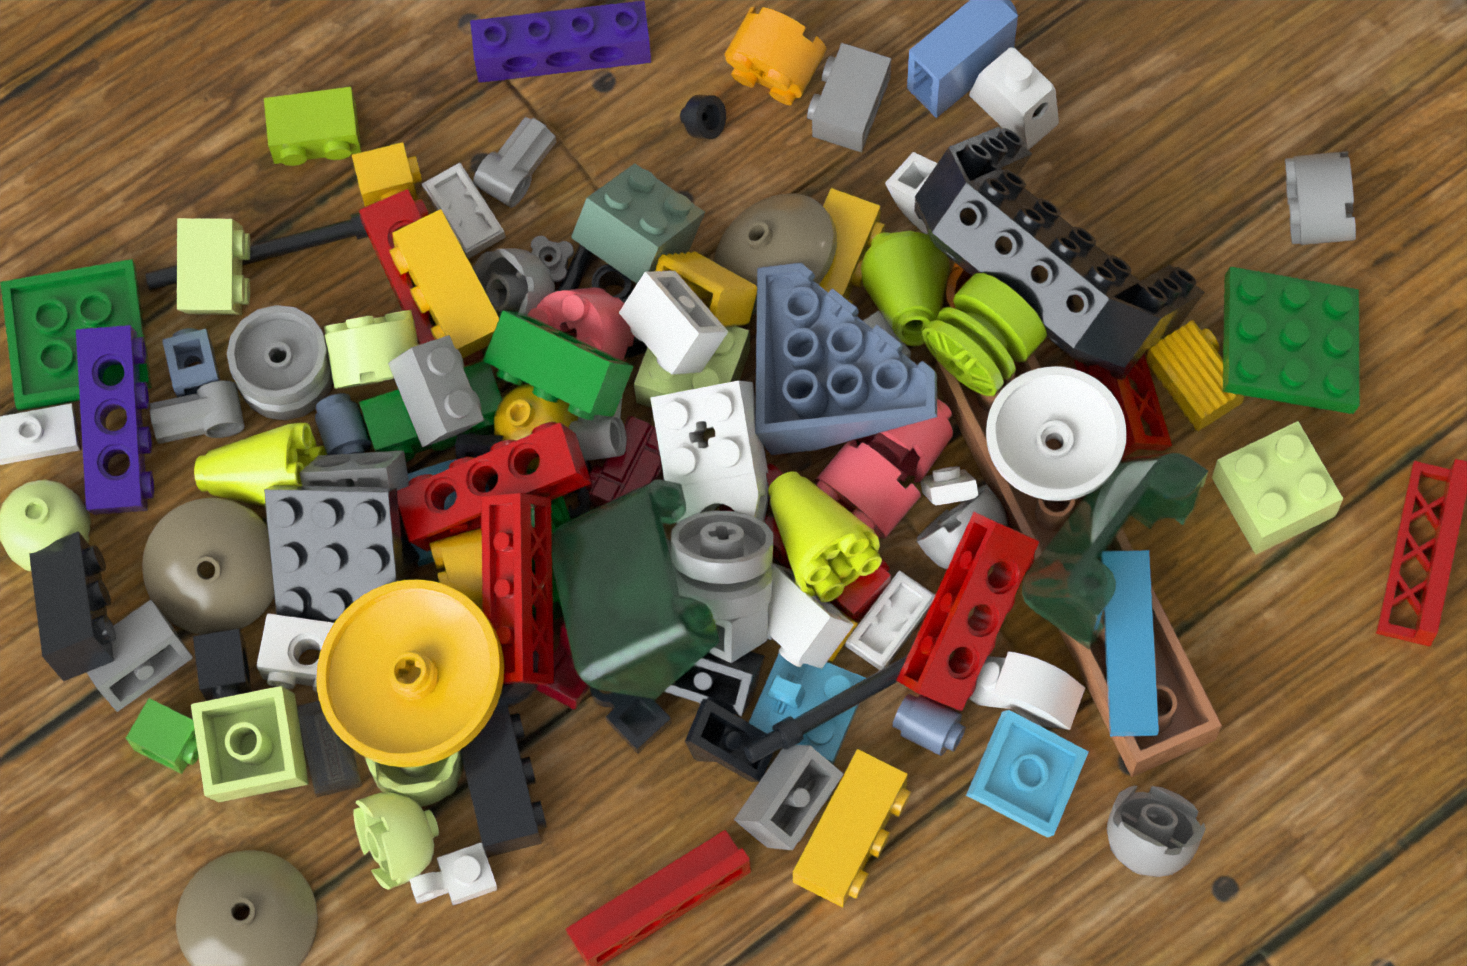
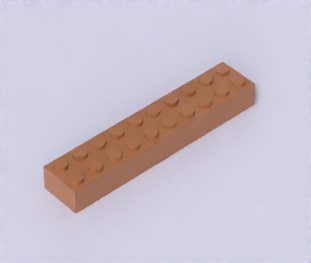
[935,353,1222,777]

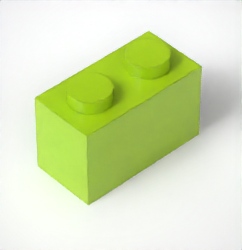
[264,87,361,166]

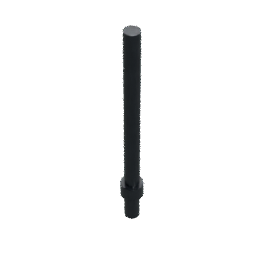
[145,212,368,290]
[743,655,908,763]

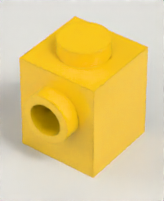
[352,142,422,207]

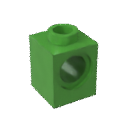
[126,698,199,774]

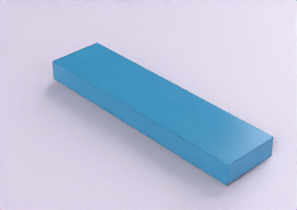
[1101,550,1159,737]

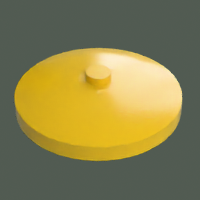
[316,580,504,767]

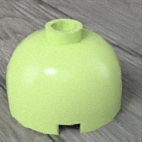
[0,479,91,571]
[353,791,439,890]

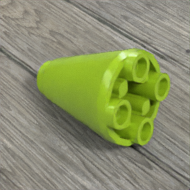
[861,231,950,346]

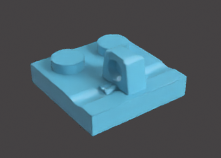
[749,653,866,764]
[966,710,1089,837]

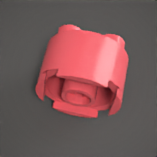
[528,287,634,362]
[855,399,953,483]
[815,440,921,539]

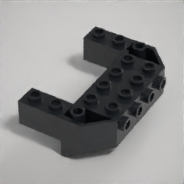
[914,127,1205,381]

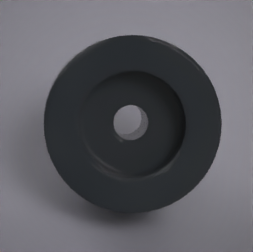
[680,94,726,139]

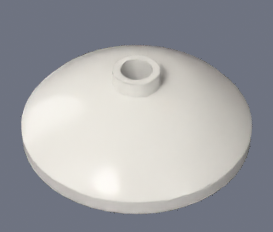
[986,367,1126,501]

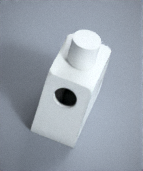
[969,47,1059,150]

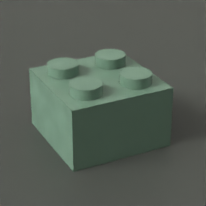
[571,163,705,284]

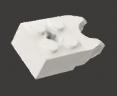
[650,381,769,524]

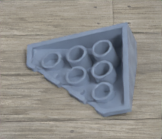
[755,263,937,455]

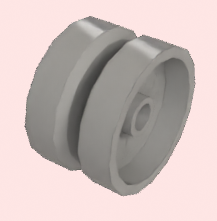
[227,305,333,420]
[670,511,773,620]

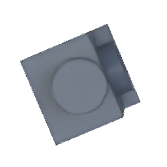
[162,328,221,398]

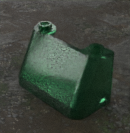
[1022,453,1208,649]
[552,480,720,699]

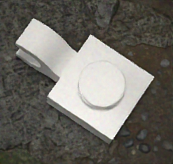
[410,843,497,905]

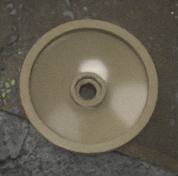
[714,193,837,314]
[142,498,275,635]
[176,850,318,966]

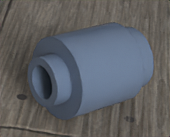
[315,393,371,455]
[893,694,966,756]

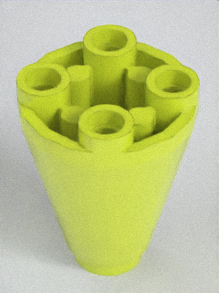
[194,423,327,507]
[768,471,882,602]

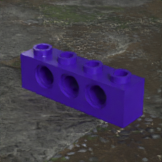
[470,0,651,83]
[76,325,154,515]

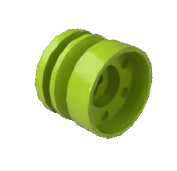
[922,273,1047,396]

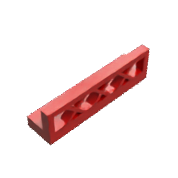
[1074,295,1172,459]
[1376,459,1467,647]
[481,493,554,685]
[565,829,751,966]

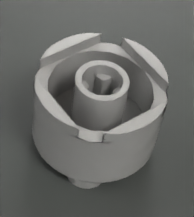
[1285,151,1356,245]

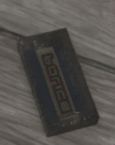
[297,701,362,798]

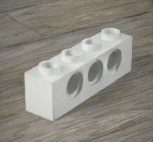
[257,614,334,692]

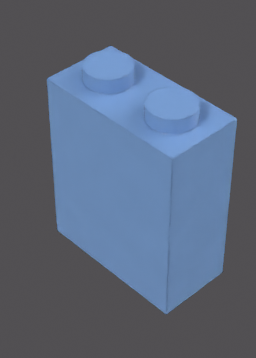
[907,0,1018,118]

